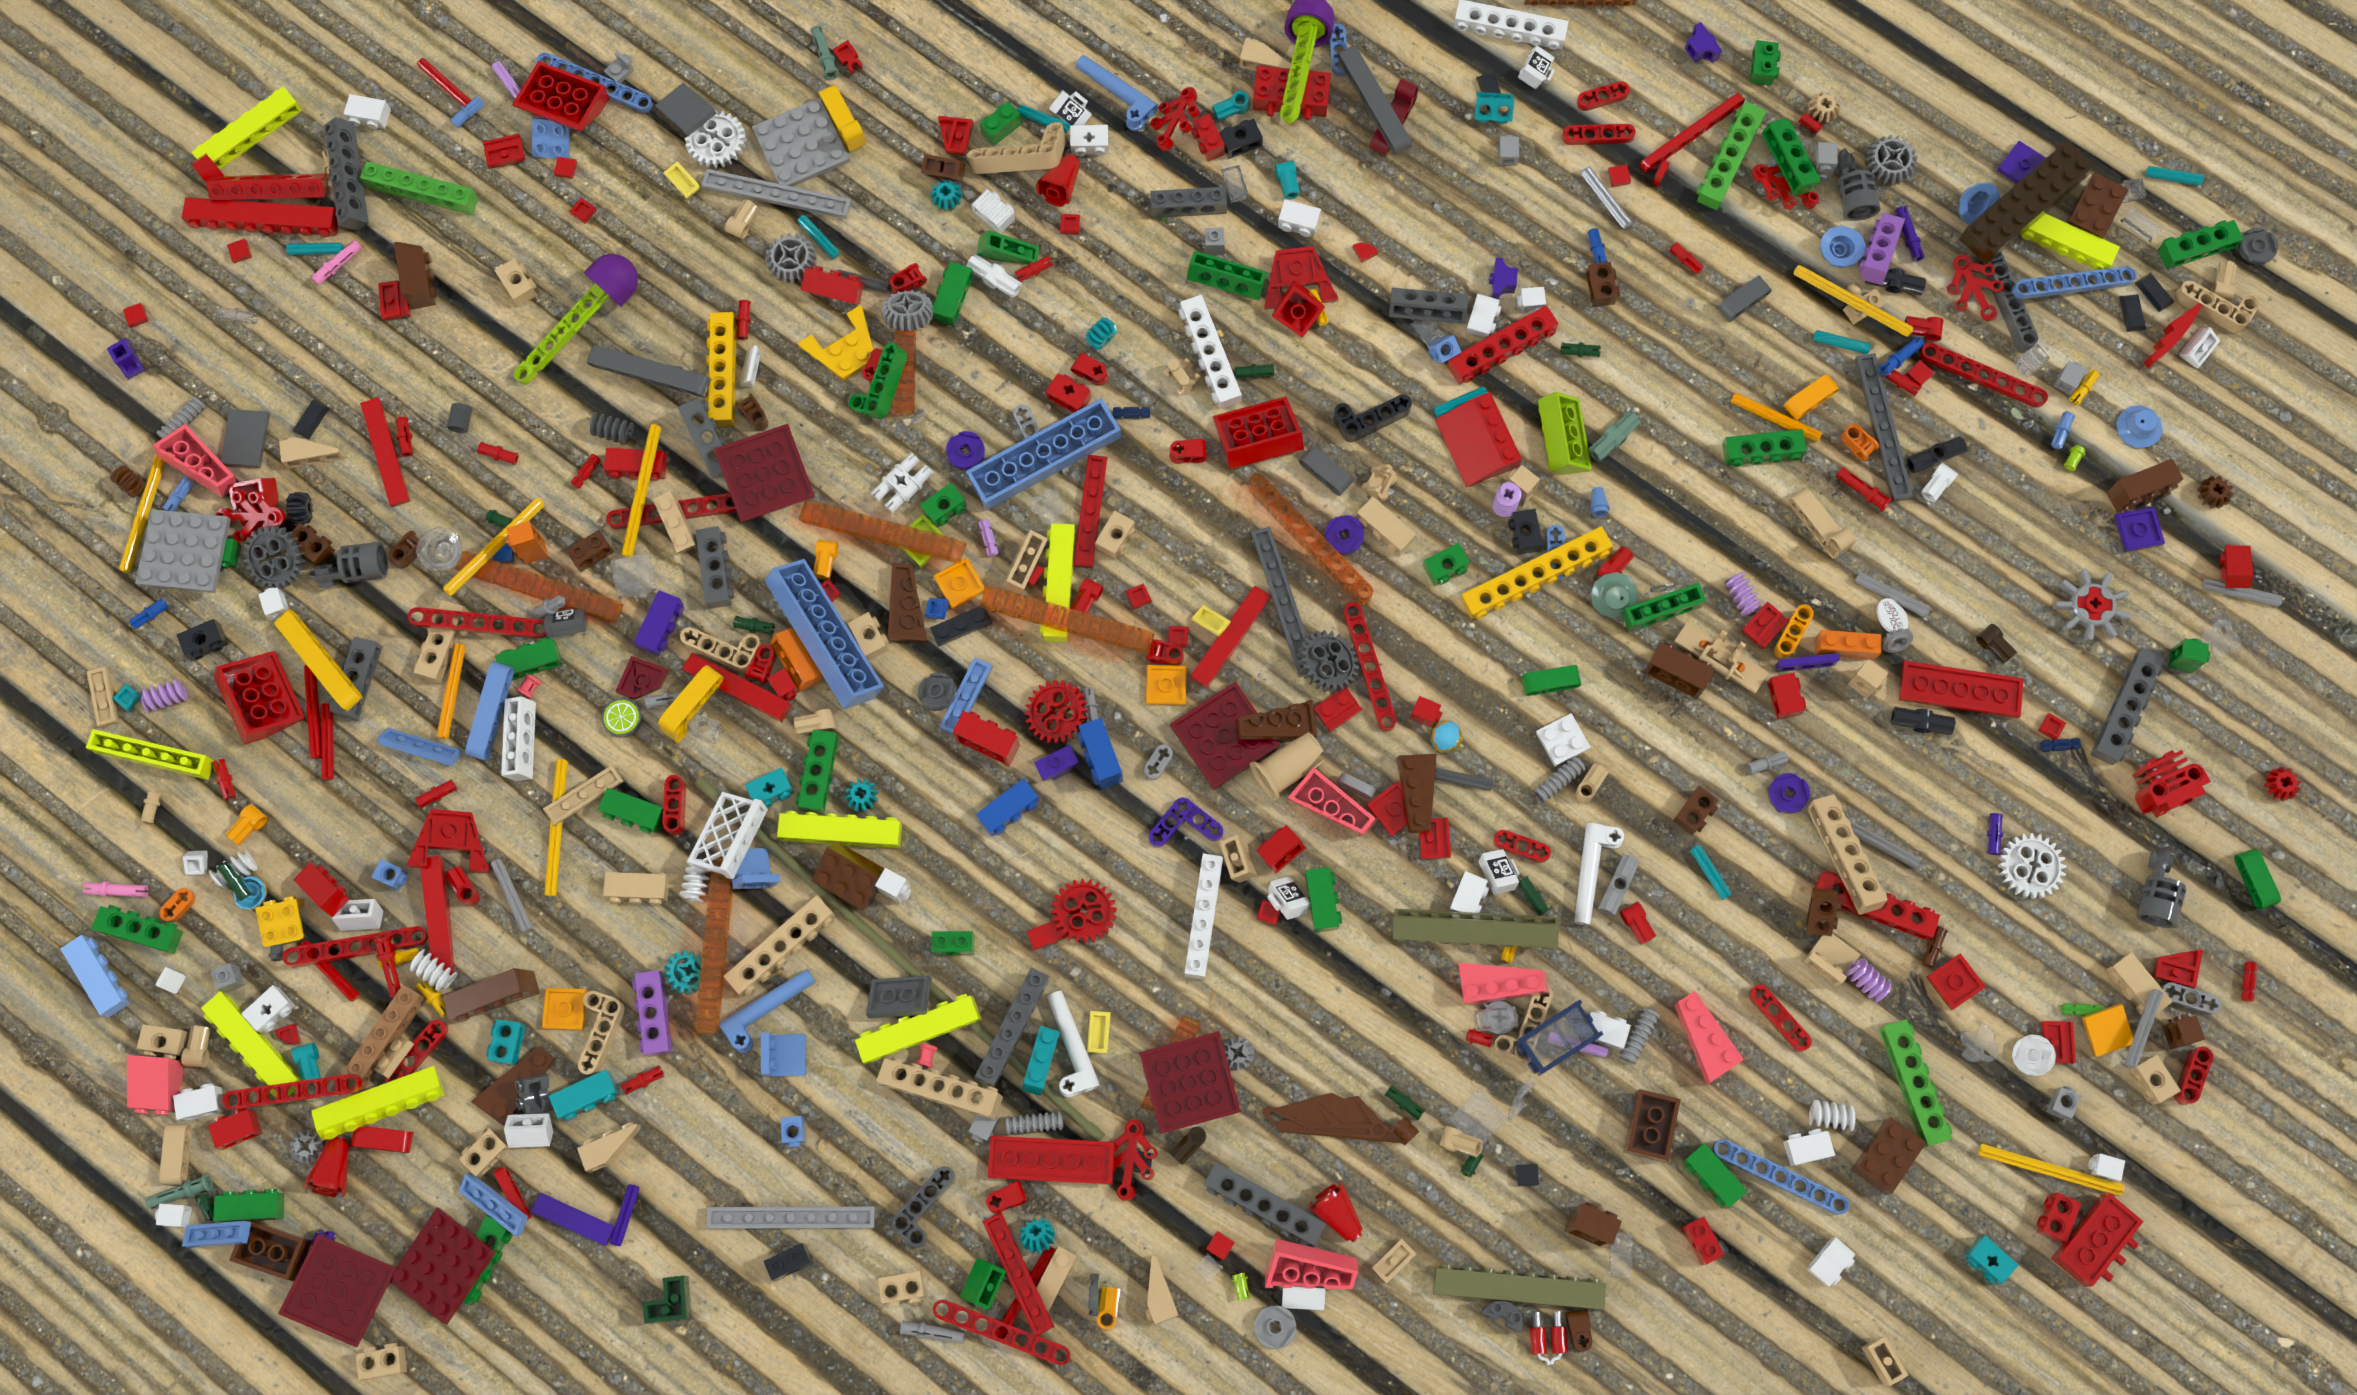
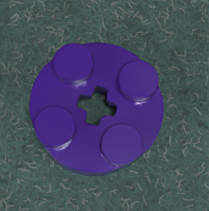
[946,431,985,470]
[1325,515,1364,555]
[1768,773,1810,814]

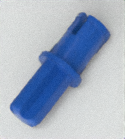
[1588,228,1608,264]
[129,598,169,629]

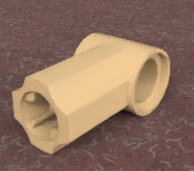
[725,200,758,239]
[2210,261,2237,301]
[794,709,835,736]
[1575,763,1609,804]
[181,1026,211,1068]
[1439,1126,1483,1157]

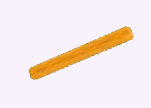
[1731,393,1822,442]
[437,643,466,739]

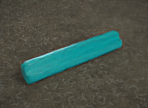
[1018,104,1070,134]
[2145,166,2204,185]
[797,215,840,259]
[286,242,344,255]
[1813,330,1871,354]
[1434,387,1487,417]
[1690,845,1731,900]

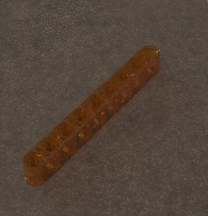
[1248,473,1373,606]
[799,500,967,563]
[455,551,624,623]
[980,586,1155,654]
[695,857,733,1034]

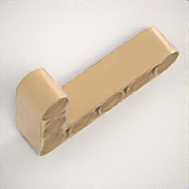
[967,122,1067,174]

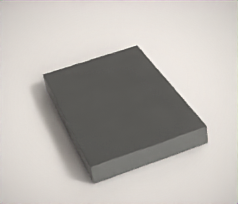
[655,83,717,136]
[221,409,270,468]
[866,975,932,1018]

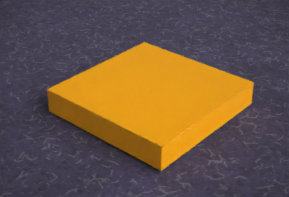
[933,557,986,610]
[1146,665,1187,706]
[542,988,588,1031]
[2082,1003,2133,1057]

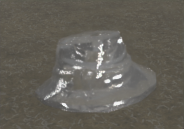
[416,527,463,572]

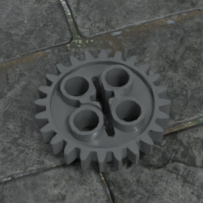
[242,525,305,588]
[1297,630,1359,693]

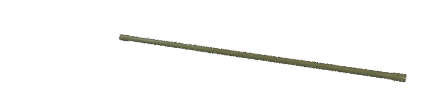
[694,776,1105,1141]

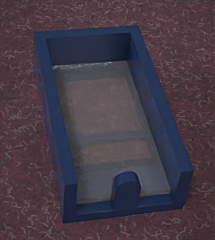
[1516,1000,1604,1076]

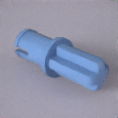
[450,97,484,128]
[2051,411,2075,449]
[162,477,194,511]

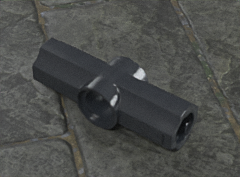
[1864,268,1926,295]
[1906,436,1968,474]
[1891,707,1956,735]

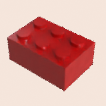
[953,711,1020,766]

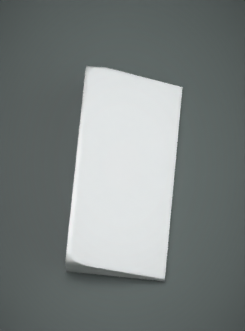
[2179,327,2220,368]
[739,345,761,388]
[1282,1286,1325,1310]

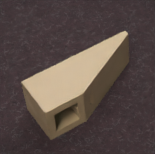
[577,1122,641,1173]

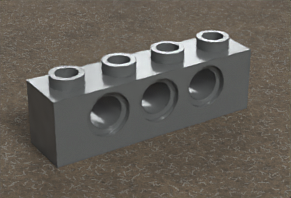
[1150,187,1227,218]
[1389,287,1468,324]
[677,397,726,478]
[695,526,734,609]
[329,636,383,721]

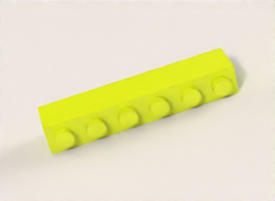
[192,86,303,169]
[2021,214,2120,270]
[1040,523,1076,643]
[86,729,214,780]
[777,811,902,849]
[201,991,301,1098]
[855,994,982,1064]
[311,1066,445,1141]

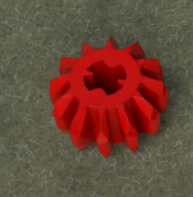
[2263,767,2302,801]

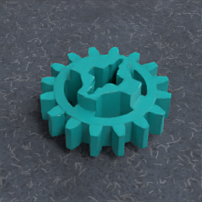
[663,950,709,995]

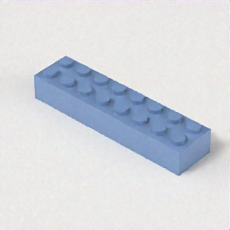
[966,398,1121,511]
[765,559,884,709]

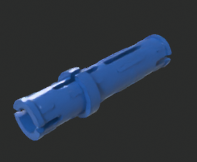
[1878,337,1924,376]

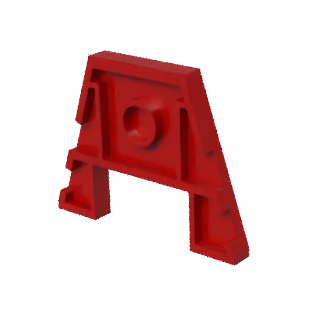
[1264,246,1338,310]
[406,809,489,873]

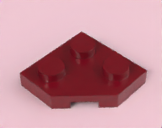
[615,656,669,700]

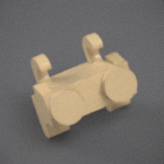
[1163,358,1201,396]
[1362,464,1398,502]

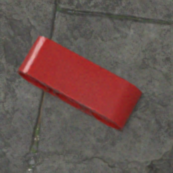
[662,775,686,836]
[2174,1046,2213,1105]
[350,1126,414,1153]

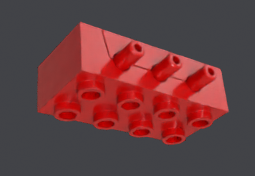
[1253,66,1331,121]
[2051,1193,2144,1287]

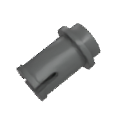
[268,944,284,961]

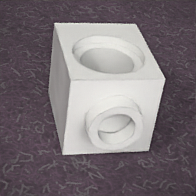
[1516,287,1546,314]
[258,588,289,621]
[2088,1154,2125,1182]
[155,1204,192,1228]

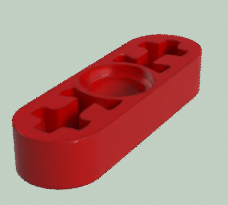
[1577,81,1630,111]
[1493,830,1551,863]
[494,1165,532,1220]

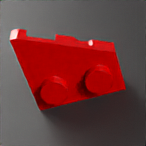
[938,116,974,156]
[2152,949,2203,989]

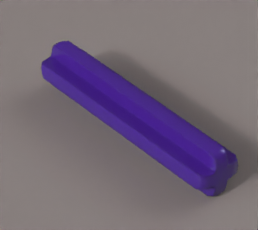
[610,1184,640,1246]

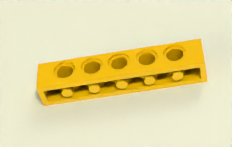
[706,312,736,427]

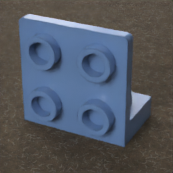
[532,117,572,159]
[732,848,781,889]
[761,1032,806,1077]

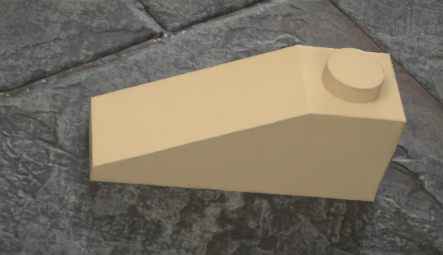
[1240,39,1291,71]
[279,437,345,469]
[1037,1246,1078,1312]
[1145,1254,1179,1325]

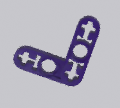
[1149,797,1223,848]

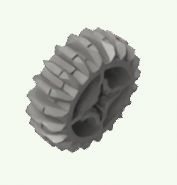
[1865,135,1918,185]
[765,233,817,284]
[881,290,933,332]

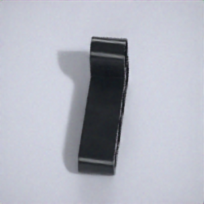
[1333,394,1412,442]

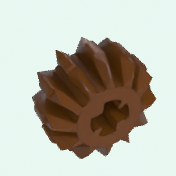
[110,465,145,498]
[2197,476,2234,509]

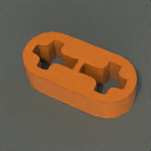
[159,888,196,923]

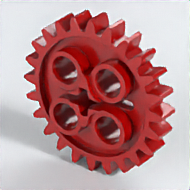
[1024,680,1089,745]
[1051,878,1117,944]

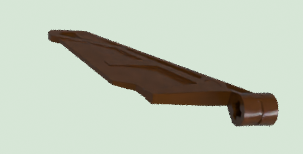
[1263,1093,1420,1146]

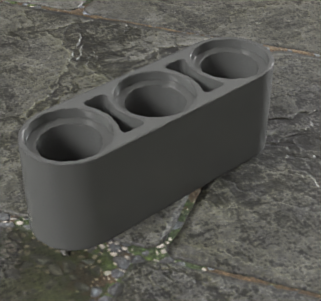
[1717,275,1772,322]
[1298,446,1354,496]

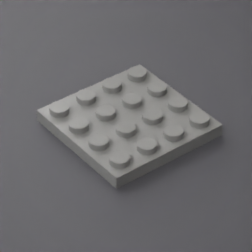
[752,98,850,187]
[135,509,231,593]

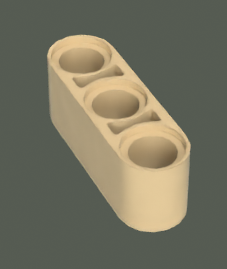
[159,1124,192,1185]

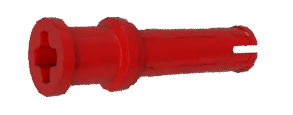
[1835,467,1893,512]
[372,934,401,997]

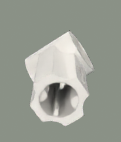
[1921,463,1958,503]

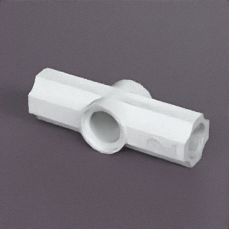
[966,254,1022,298]

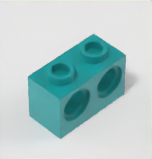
[1474,92,1515,124]
[486,1019,526,1066]

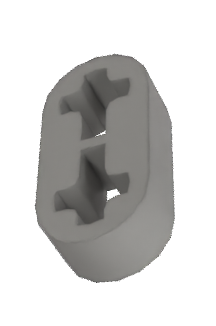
[1144,745,1173,780]
[1337,773,1376,799]

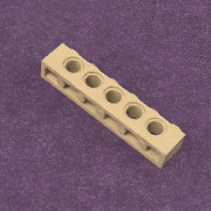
[1807,794,1887,915]
[723,895,835,997]
[876,1057,1003,1121]

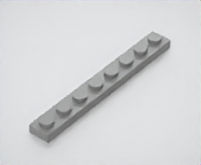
[701,169,852,219]
[707,1207,876,1229]

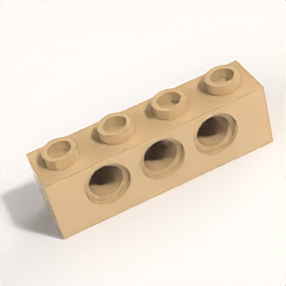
[413,600,469,684]

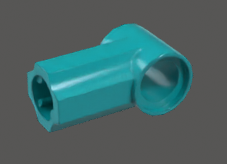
[1212,91,1249,122]
[1275,160,1300,200]
[292,1042,321,1086]

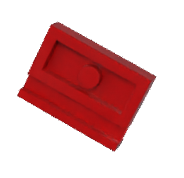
[483,133,526,169]
[378,280,411,321]
[1741,601,1789,650]
[1314,688,1362,733]
[1419,817,1451,860]
[2041,1021,2076,1064]

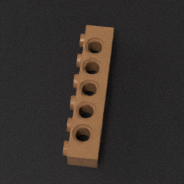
[330,984,426,1099]

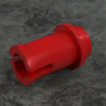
[1798,113,1823,135]
[1466,1028,1493,1048]

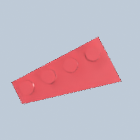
[152,424,237,498]
[1288,767,1376,837]
[1458,962,1549,1006]
[1674,991,1744,1085]
[1265,1239,1358,1289]

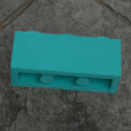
[1021,1026,1060,1096]
[549,1069,620,1122]

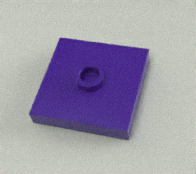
[1997,141,2046,183]
[2114,507,2165,552]

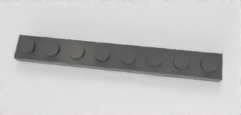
[1855,353,1913,502]
[1251,526,1307,678]

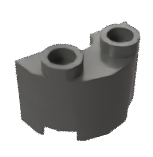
[515,1073,550,1114]
[1480,1301,1523,1333]

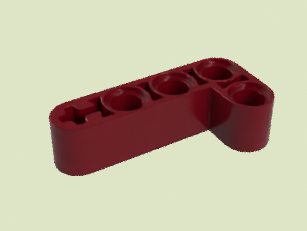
[1369,78,1419,156]

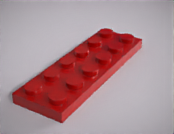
[1899,660,2024,718]
[987,1136,1115,1185]

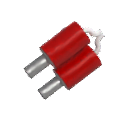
[1529,1312,1568,1365]

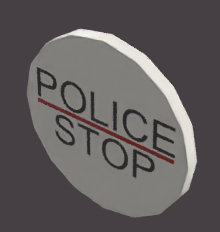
[1877,598,1908,633]

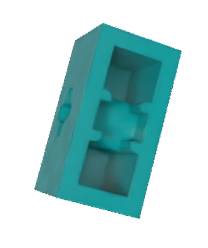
[745,767,794,808]
[1964,1235,2018,1285]

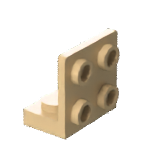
[1803,934,1860,987]

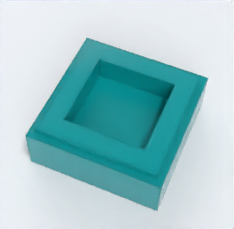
[112,684,141,712]

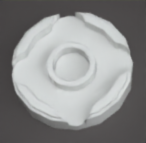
[2012,1034,2056,1077]

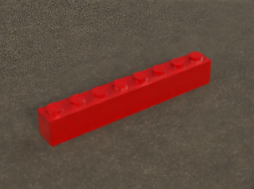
[181,197,338,237]

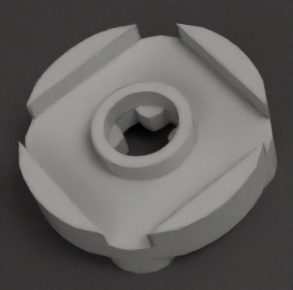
[1254,1306,1296,1349]

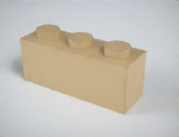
[653,491,697,554]
[1356,497,1417,557]
[1002,530,1048,594]
[603,872,670,905]
[2106,952,2173,1016]

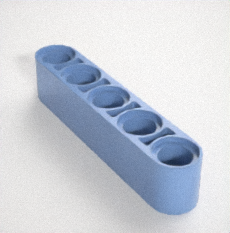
[465,662,514,761]

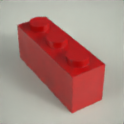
[801,265,865,304]
[603,448,668,481]
[293,862,350,917]

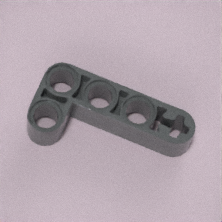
[891,1166,956,1248]

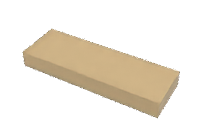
[87,666,119,728]

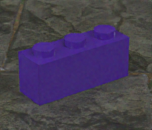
[634,590,684,656]

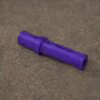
[1895,206,1925,262]

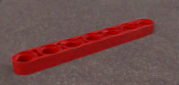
[1640,93,1745,173]
[1920,343,2048,408]
[606,493,736,529]
[1344,602,1396,732]
[408,607,546,639]
[282,926,428,968]
[222,1074,362,1110]
[932,1299,1070,1365]

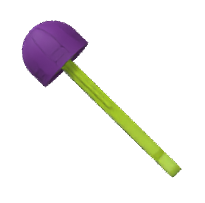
[1280,0,1335,124]
[514,254,638,385]

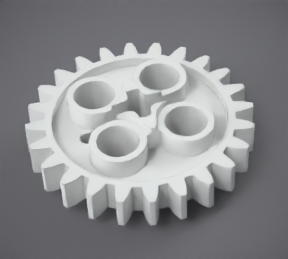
[685,110,747,169]
[1998,833,2067,900]

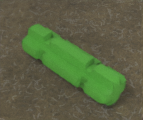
[2061,1003,2104,1016]

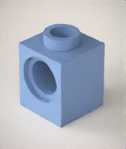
[1427,335,1461,363]
[371,859,408,890]
[781,1116,806,1148]

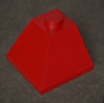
[1272,280,1325,338]

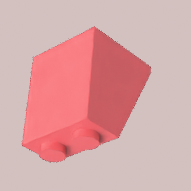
[127,1055,184,1116]

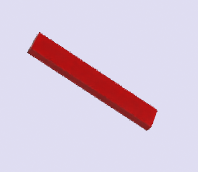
[360,397,410,507]
[1073,455,1108,569]
[982,1212,1055,1337]

